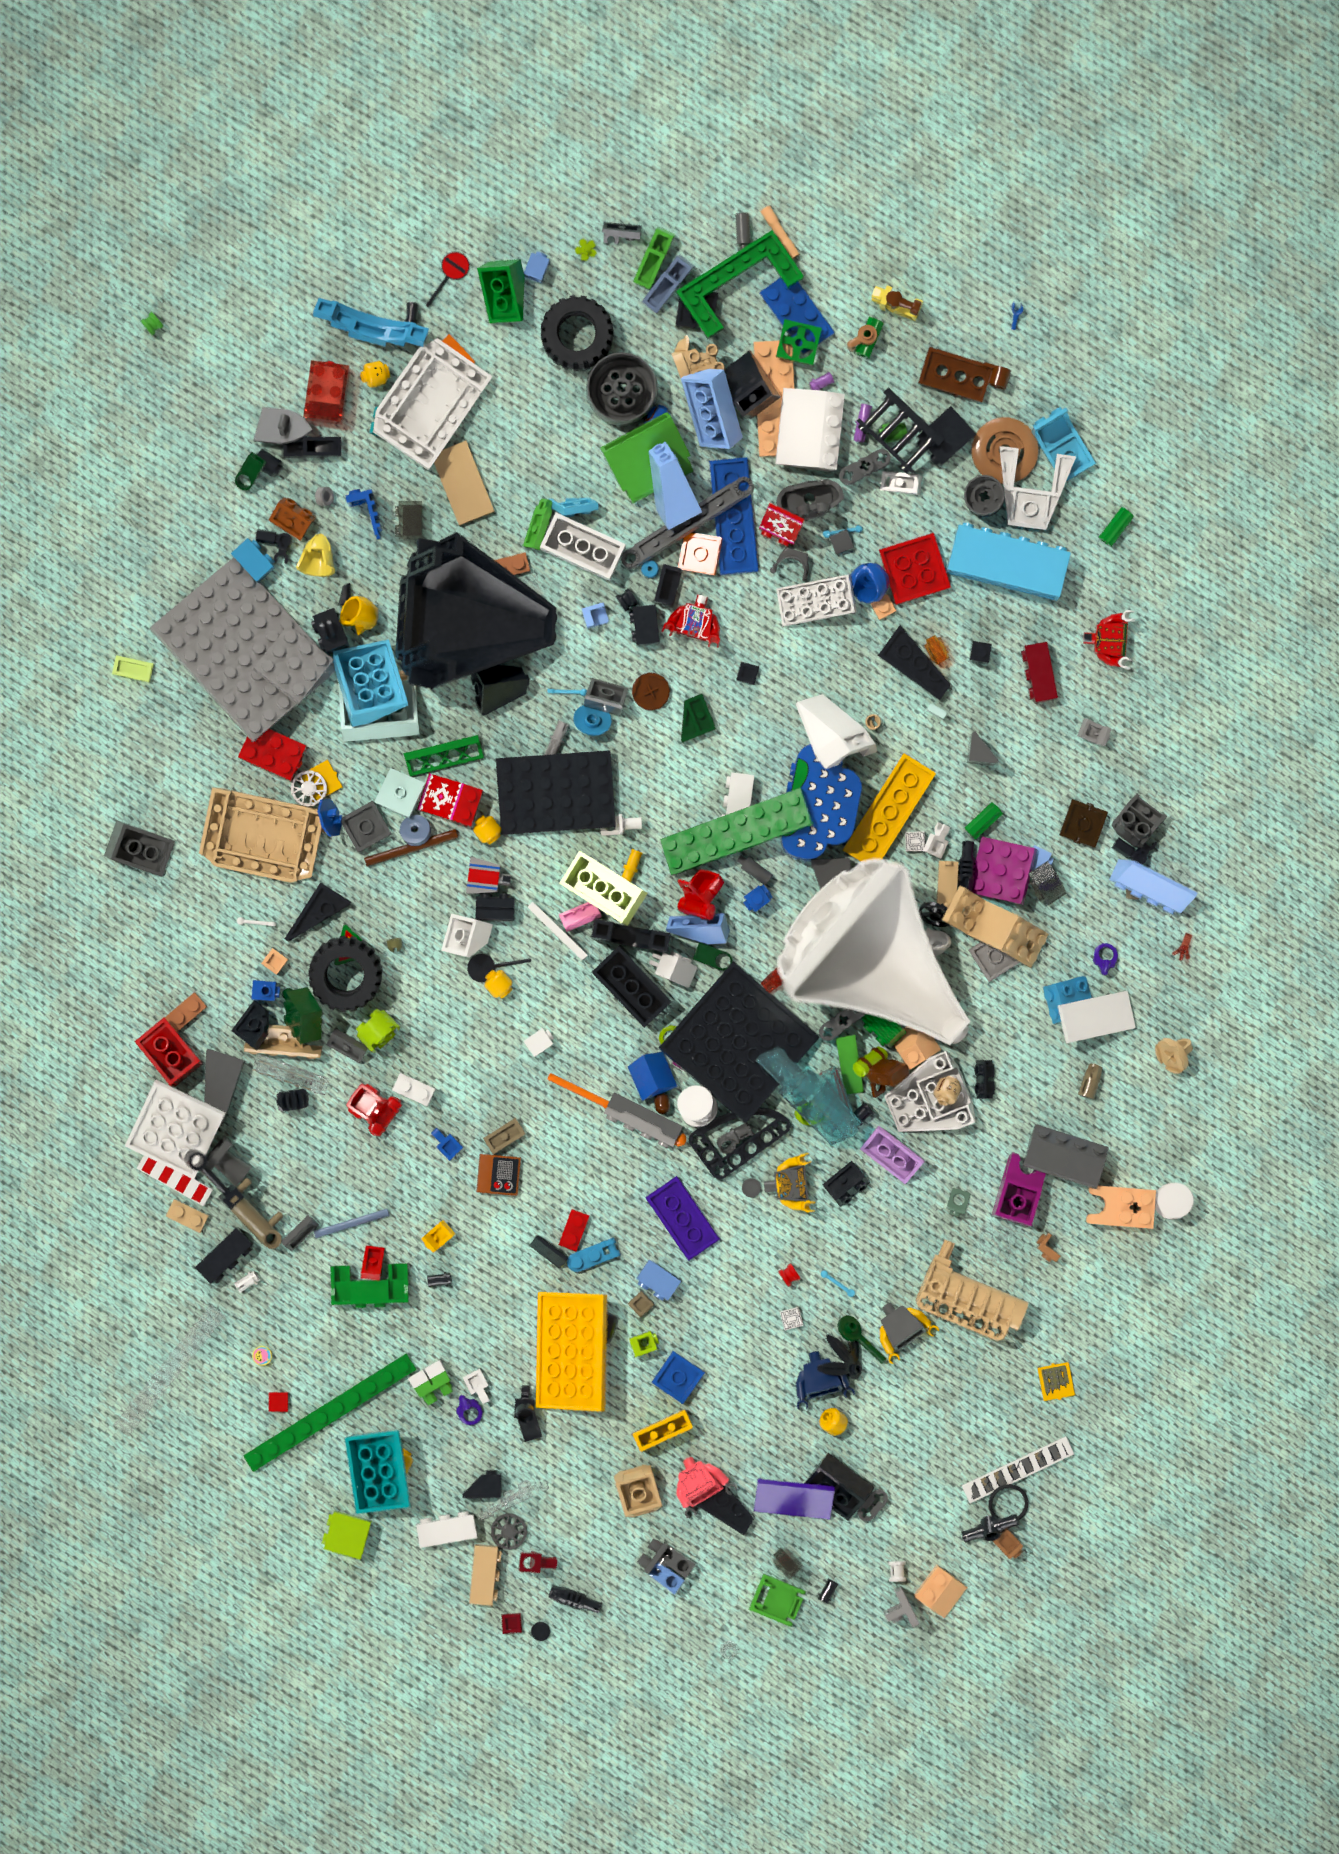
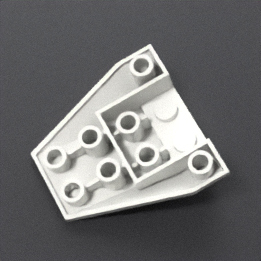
[796,694,878,769]
[884,1051,976,1132]

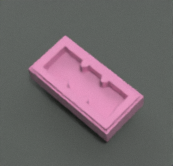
[559,902,602,932]

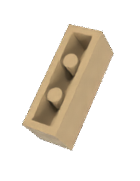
[469,1544,502,1606]

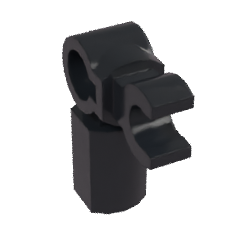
[255,529,292,564]
[1111,837,1157,865]

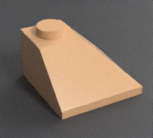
[893,1026,941,1070]

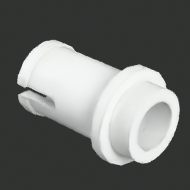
[234,1271,260,1293]

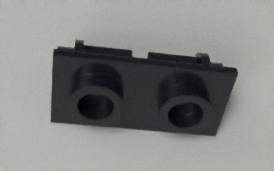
[974,1060,995,1099]

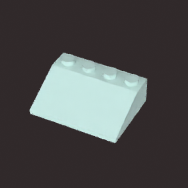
[338,677,420,742]

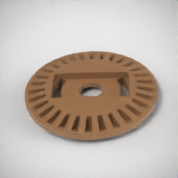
[971,417,1038,484]

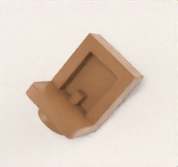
[1036,1233,1060,1262]
[993,1529,1023,1559]

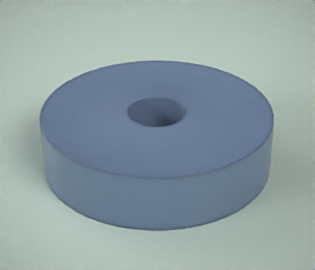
[400,815,431,846]

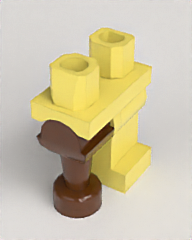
[871,285,923,321]

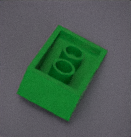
[477,259,525,323]

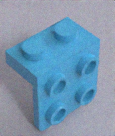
[1043,976,1092,1024]

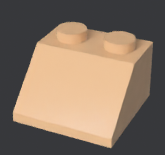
[914,1564,968,1618]

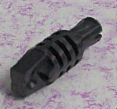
[958,840,976,892]
[548,1585,602,1614]

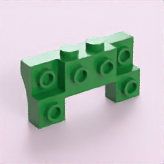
[330,1263,409,1308]

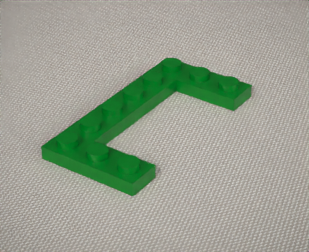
[676,230,804,339]

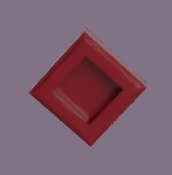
[501,1613,522,1634]

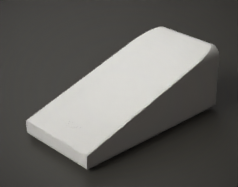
[880,471,922,495]

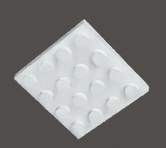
[125,1080,225,1179]

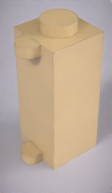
[936,861,958,912]

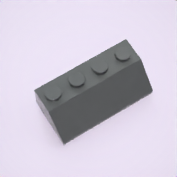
[1023,1124,1109,1189]

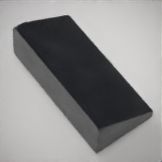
[530,1235,567,1268]

